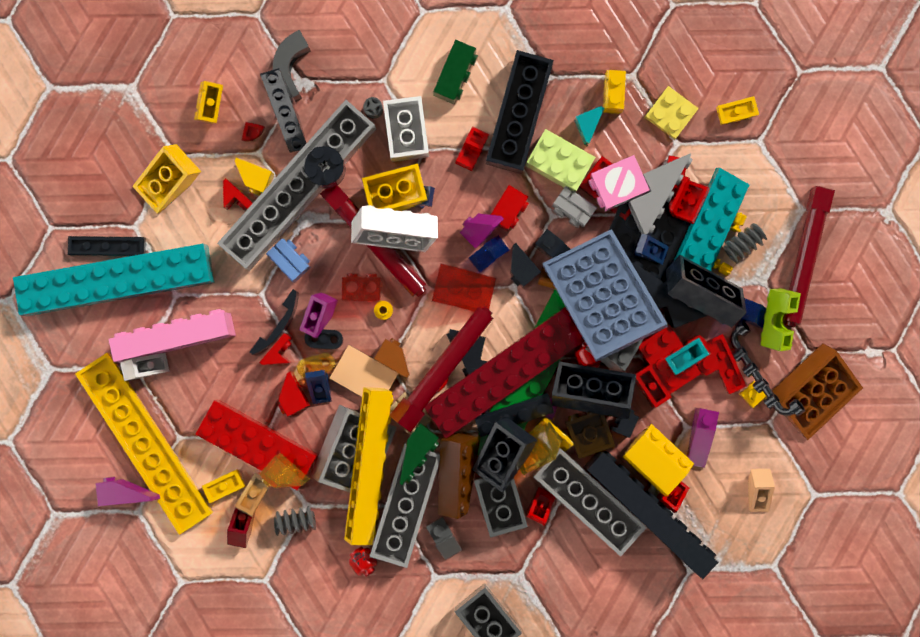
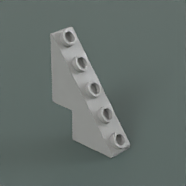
[627,153,693,236]

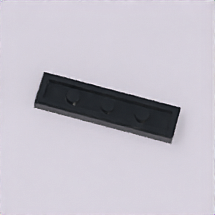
[68,236,146,256]

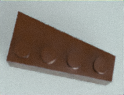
[438,431,481,519]

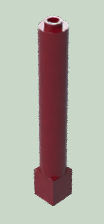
[320,185,427,297]
[782,186,835,328]
[389,306,494,433]

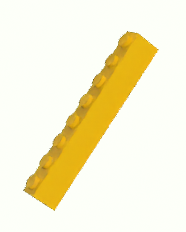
[344,387,393,545]

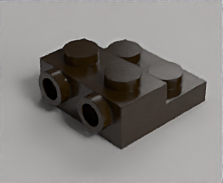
[565,412,615,459]

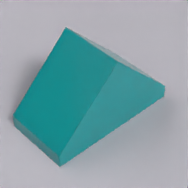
[574,106,604,146]

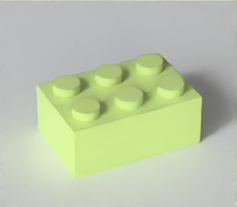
[525,129,596,192]

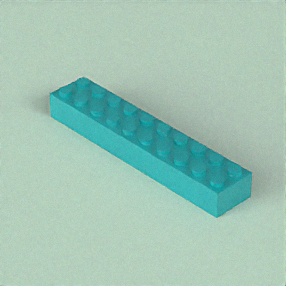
[13,243,215,316]

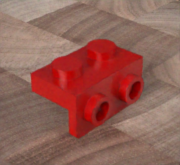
[669,176,710,224]

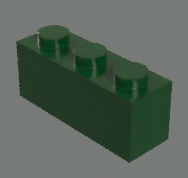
[433,39,478,104]

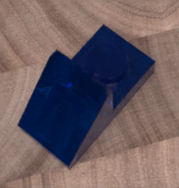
[468,235,510,273]

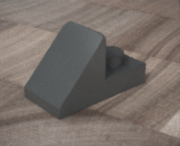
[426,516,462,560]

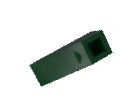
[400,423,439,485]

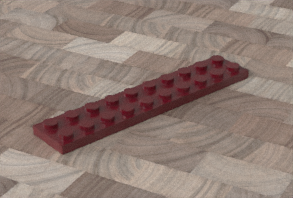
[425,307,584,438]

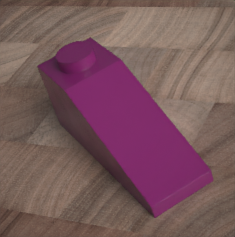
[687,408,719,468]
[96,476,160,506]

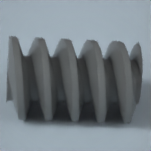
[723,223,767,264]
[274,506,316,536]

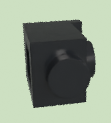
[610,409,639,438]

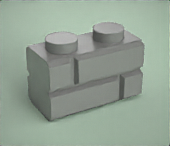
[551,186,597,228]

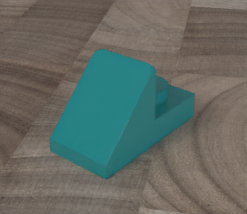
[665,338,710,375]

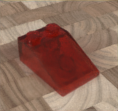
[432,263,496,312]

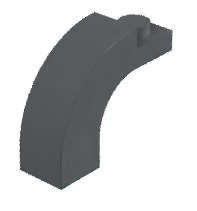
[273,30,311,102]

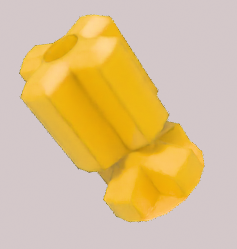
[730,212,747,233]
[712,258,733,276]

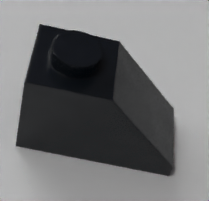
[534,229,571,259]
[510,243,541,288]

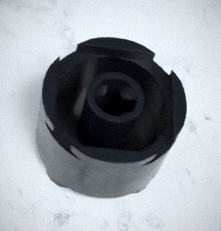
[304,146,346,189]

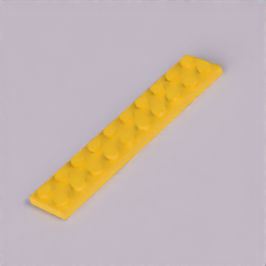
[75,352,213,535]

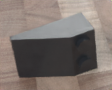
[472,418,537,492]

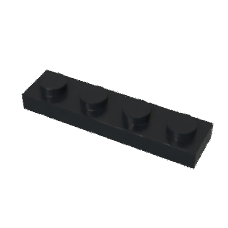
[475,393,554,437]

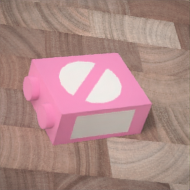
[589,155,650,212]

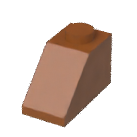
[374,338,410,378]

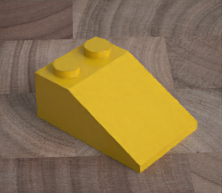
[133,144,201,214]
[362,164,427,212]

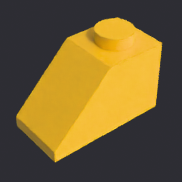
[235,158,274,196]

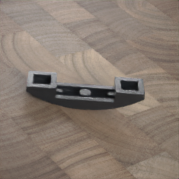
[249,289,299,355]

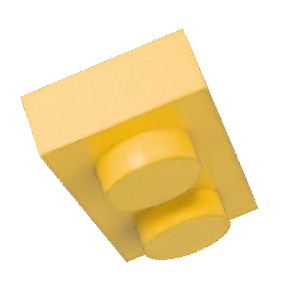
[716,96,759,125]
[202,469,246,503]

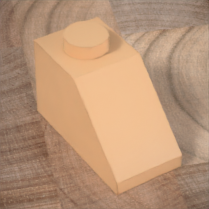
[748,469,775,512]

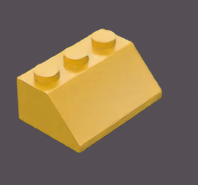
[623,424,694,497]

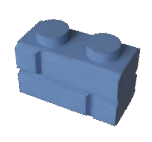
[266,238,311,283]

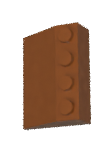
[772,343,863,440]

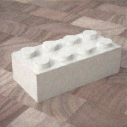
[351,205,438,252]

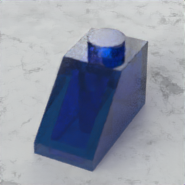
[740,298,767,329]

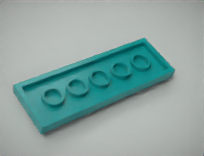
[674,168,750,271]

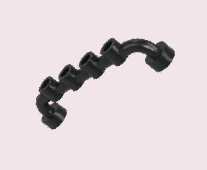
[731,320,806,416]

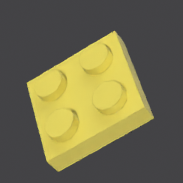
[645,86,699,140]

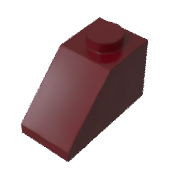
[227,508,255,548]

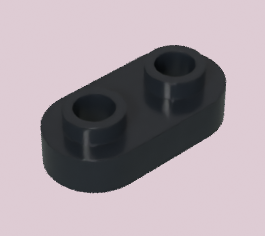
[305,329,344,349]

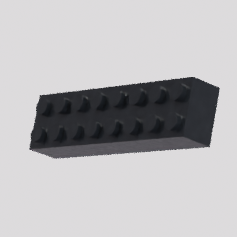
[583,450,719,580]

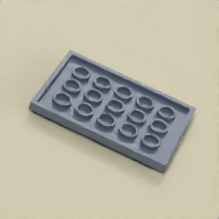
[543,229,668,362]

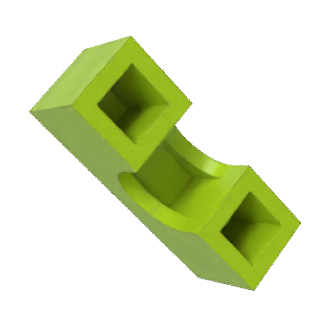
[760,288,801,351]

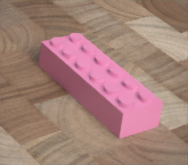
[109,309,236,362]

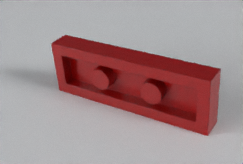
[706,334,747,394]

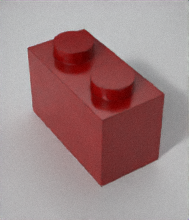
[490,185,529,231]
[633,365,672,408]

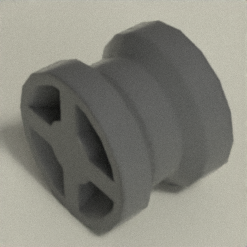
[363,97,383,119]

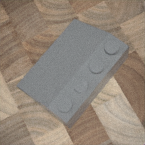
[311,404,397,492]

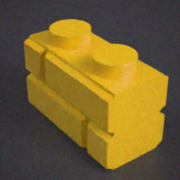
[603,70,626,114]
[194,81,223,124]

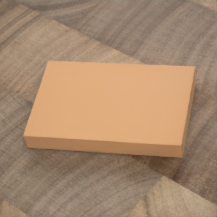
[330,345,399,397]

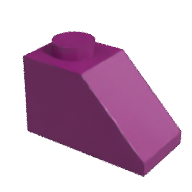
[460,213,504,248]
[299,292,338,338]

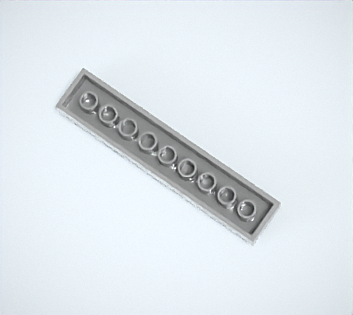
[217,100,376,271]

